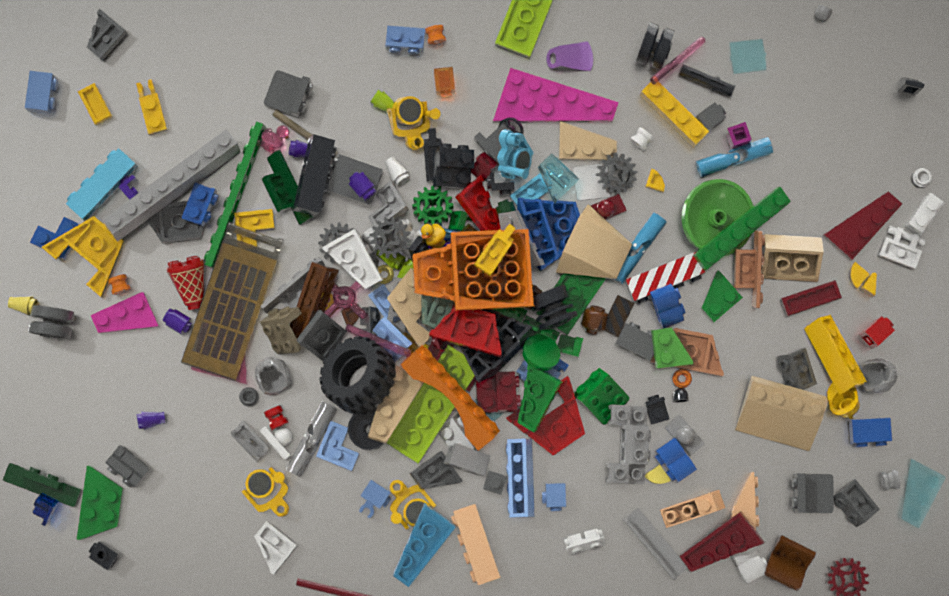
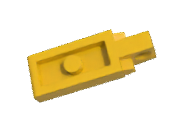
[474,224,515,276]

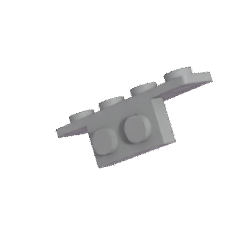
[260,257,325,313]

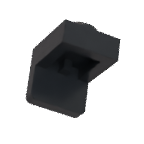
[486,172,515,196]

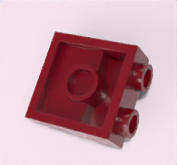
[475,371,521,413]

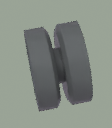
[28,305,75,339]

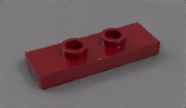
[781,280,842,317]

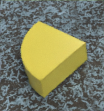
[645,465,671,484]

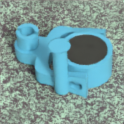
[497,130,534,179]

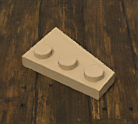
[559,121,617,161]

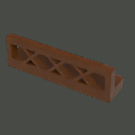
[290,262,339,339]

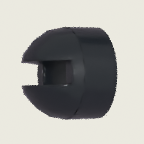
[673,388,689,403]

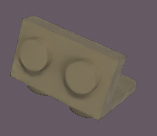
[260,306,301,354]

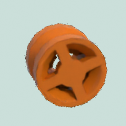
[425,25,446,45]
[108,274,131,295]

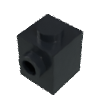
[88,541,121,571]

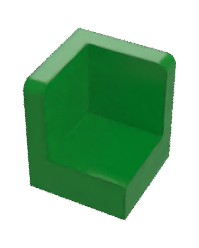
[558,334,584,358]

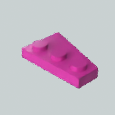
[90,292,159,333]

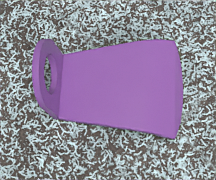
[546,41,593,71]

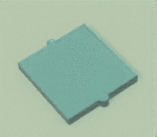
[729,39,766,74]

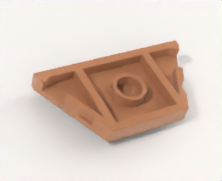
[650,328,724,377]

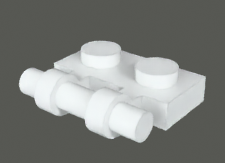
[879,226,926,269]

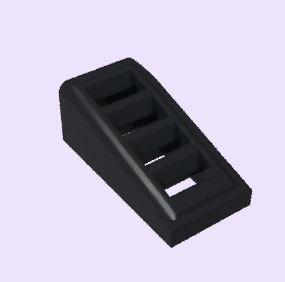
[898,77,925,95]

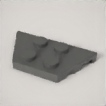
[147,201,212,243]

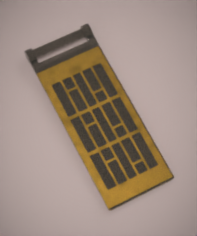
[181,221,284,381]

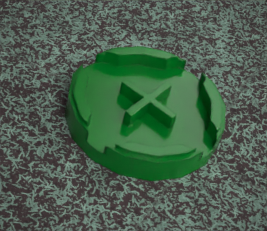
[522,335,561,371]

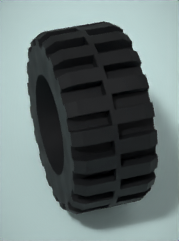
[320,336,396,414]

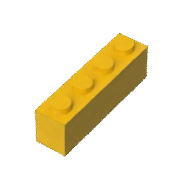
[640,78,709,148]

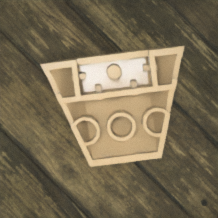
[556,204,632,279]

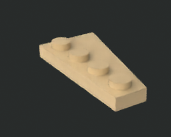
[367,365,424,444]

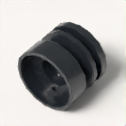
[531,285,578,331]

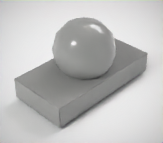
[665,414,705,456]

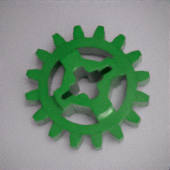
[412,185,454,226]

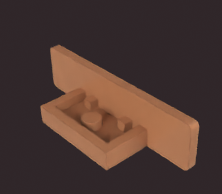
[734,230,765,308]

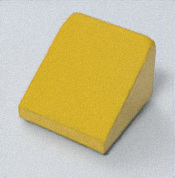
[860,272,877,297]

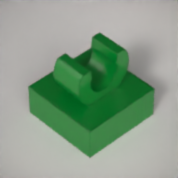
[448,211,472,231]

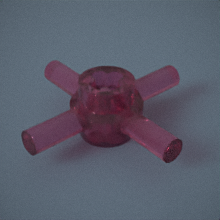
[324,277,367,320]

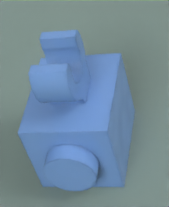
[359,480,392,518]

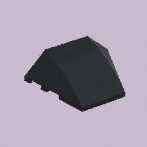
[459,309,533,383]

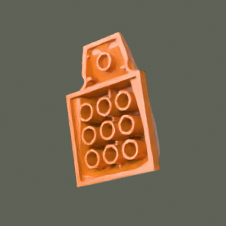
[412,229,534,311]

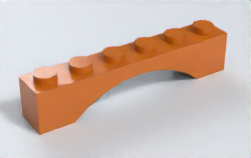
[400,345,500,451]

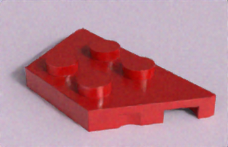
[429,307,502,357]

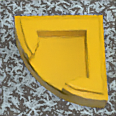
[645,168,665,193]
[850,262,870,289]

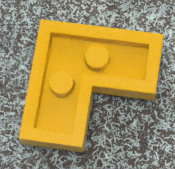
[234,209,275,251]

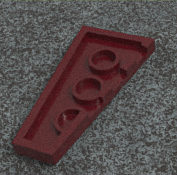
[679,511,765,572]

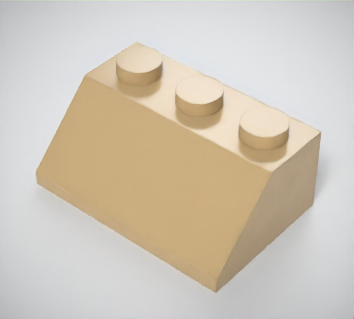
[761,234,824,282]

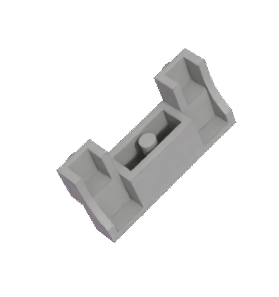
[606,405,651,484]

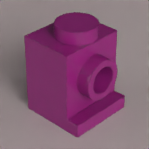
[726,122,752,149]

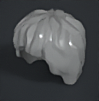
[255,357,291,395]
[860,359,898,393]

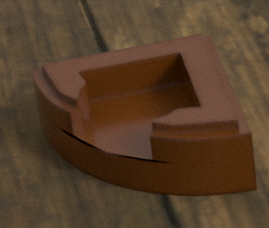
[341,304,360,329]

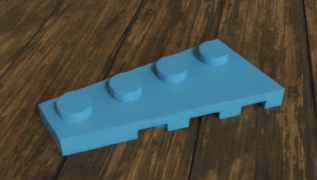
[393,503,456,587]

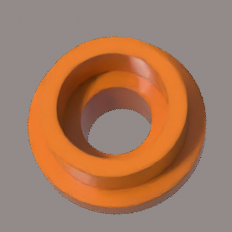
[672,369,692,388]

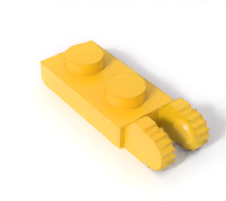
[136,79,167,135]

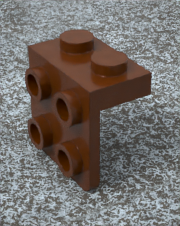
[764,535,816,591]

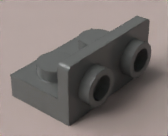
[777,347,817,390]
[834,479,880,527]

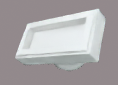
[260,426,293,460]

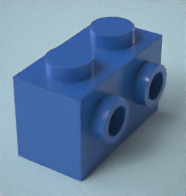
[849,418,892,447]

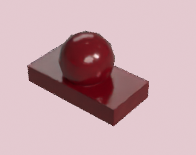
[584,194,627,220]

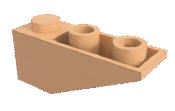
[730,472,759,530]
[660,490,725,528]

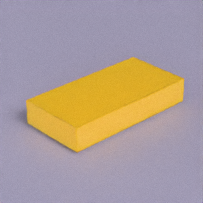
[77,83,112,125]

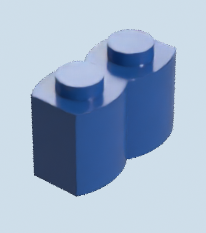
[650,284,686,328]
[655,438,697,483]

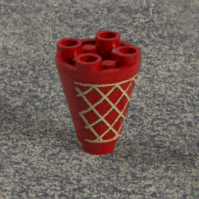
[166,255,204,310]

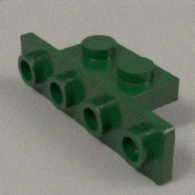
[261,150,312,225]
[3,463,81,507]

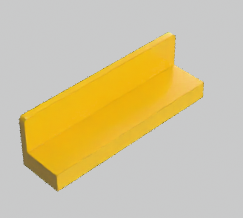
[804,315,867,395]

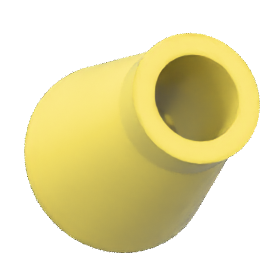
[8,296,38,315]

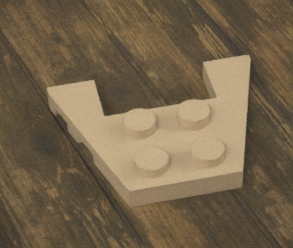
[387,268,455,347]

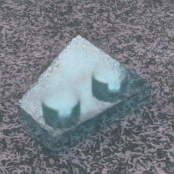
[538,153,579,203]

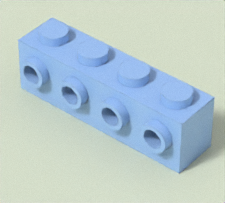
[506,439,535,517]

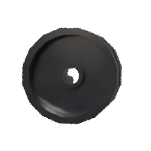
[636,22,675,70]
[347,408,385,451]

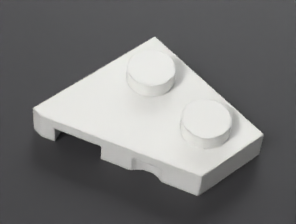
[254,521,297,575]

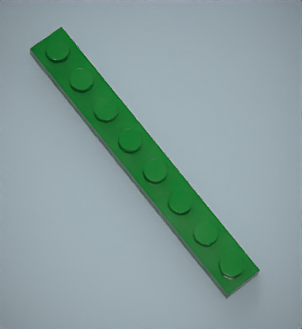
[204,121,267,269]

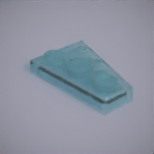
[902,459,946,528]

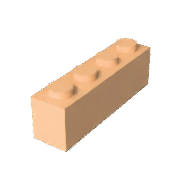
[451,504,500,585]

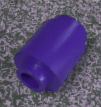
[348,172,376,201]
[162,308,192,335]

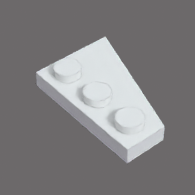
[322,229,383,289]

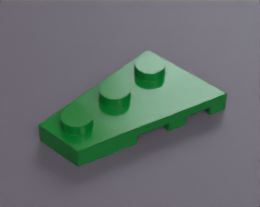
[517,365,562,432]

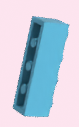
[66,148,138,221]

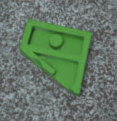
[651,328,693,368]

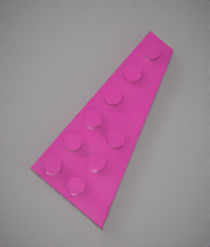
[493,68,619,122]

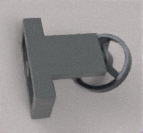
[474,117,524,167]

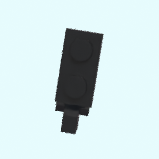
[424,128,443,182]

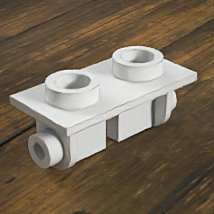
[564,528,605,555]

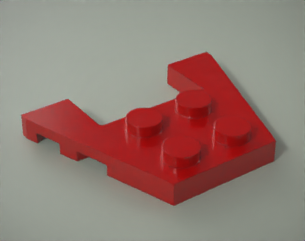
[506,376,586,456]

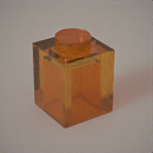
[434,67,455,97]

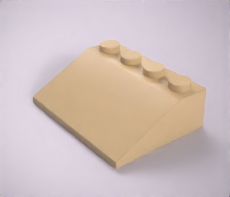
[735,376,828,451]

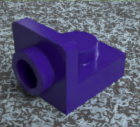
[118,175,139,200]

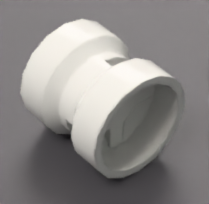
[361,225,383,252]

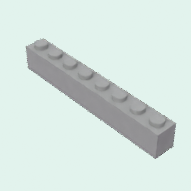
[102,130,240,242]

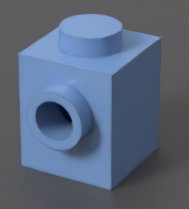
[542,483,566,511]

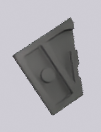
[410,451,462,489]

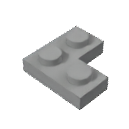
[368,181,409,229]

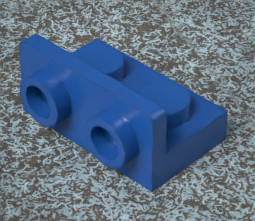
[182,182,219,227]

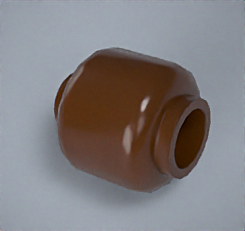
[581,305,609,335]

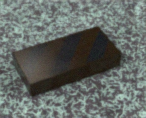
[604,295,635,338]

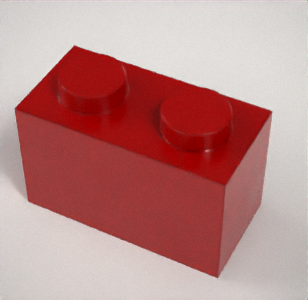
[859,316,895,349]

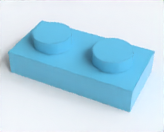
[510,173,552,206]

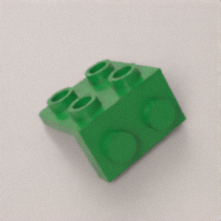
[574,368,630,425]

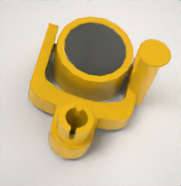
[386,96,441,150]
[242,467,289,517]
[390,480,437,530]

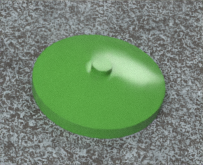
[682,179,753,255]

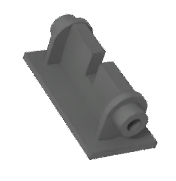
[360,306,380,344]

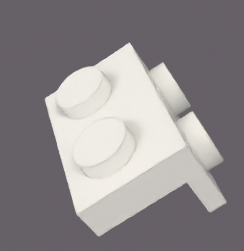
[438,413,475,449]

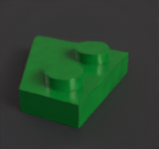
[701,270,743,323]

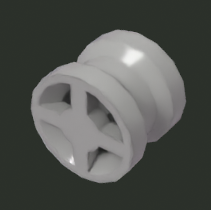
[880,470,900,491]

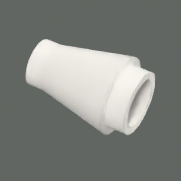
[385,157,410,186]

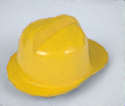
[827,383,860,420]

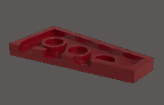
[823,191,902,261]

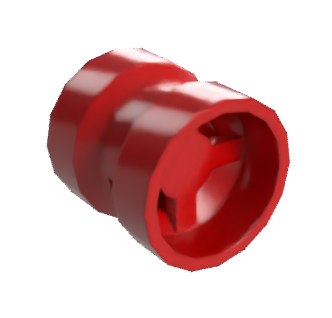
[264,405,289,430]

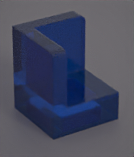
[32,493,59,526]

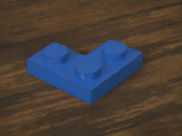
[30,217,79,259]

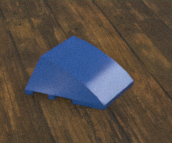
[517,197,580,271]

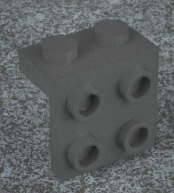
[264,70,313,118]
[792,473,834,513]

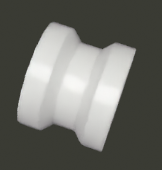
[630,127,654,151]

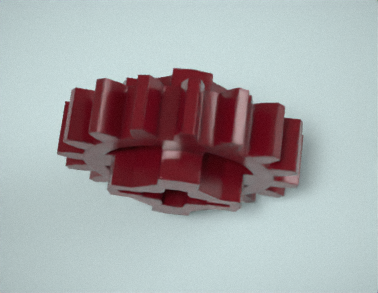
[826,558,869,596]

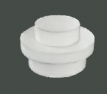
[912,168,932,187]

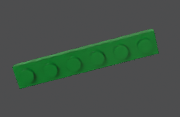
[693,186,791,270]

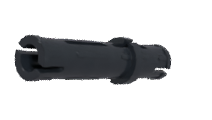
[679,64,736,97]

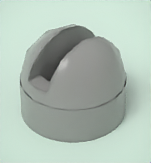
[816,5,833,21]

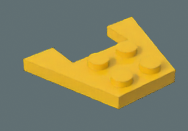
[41,216,123,297]

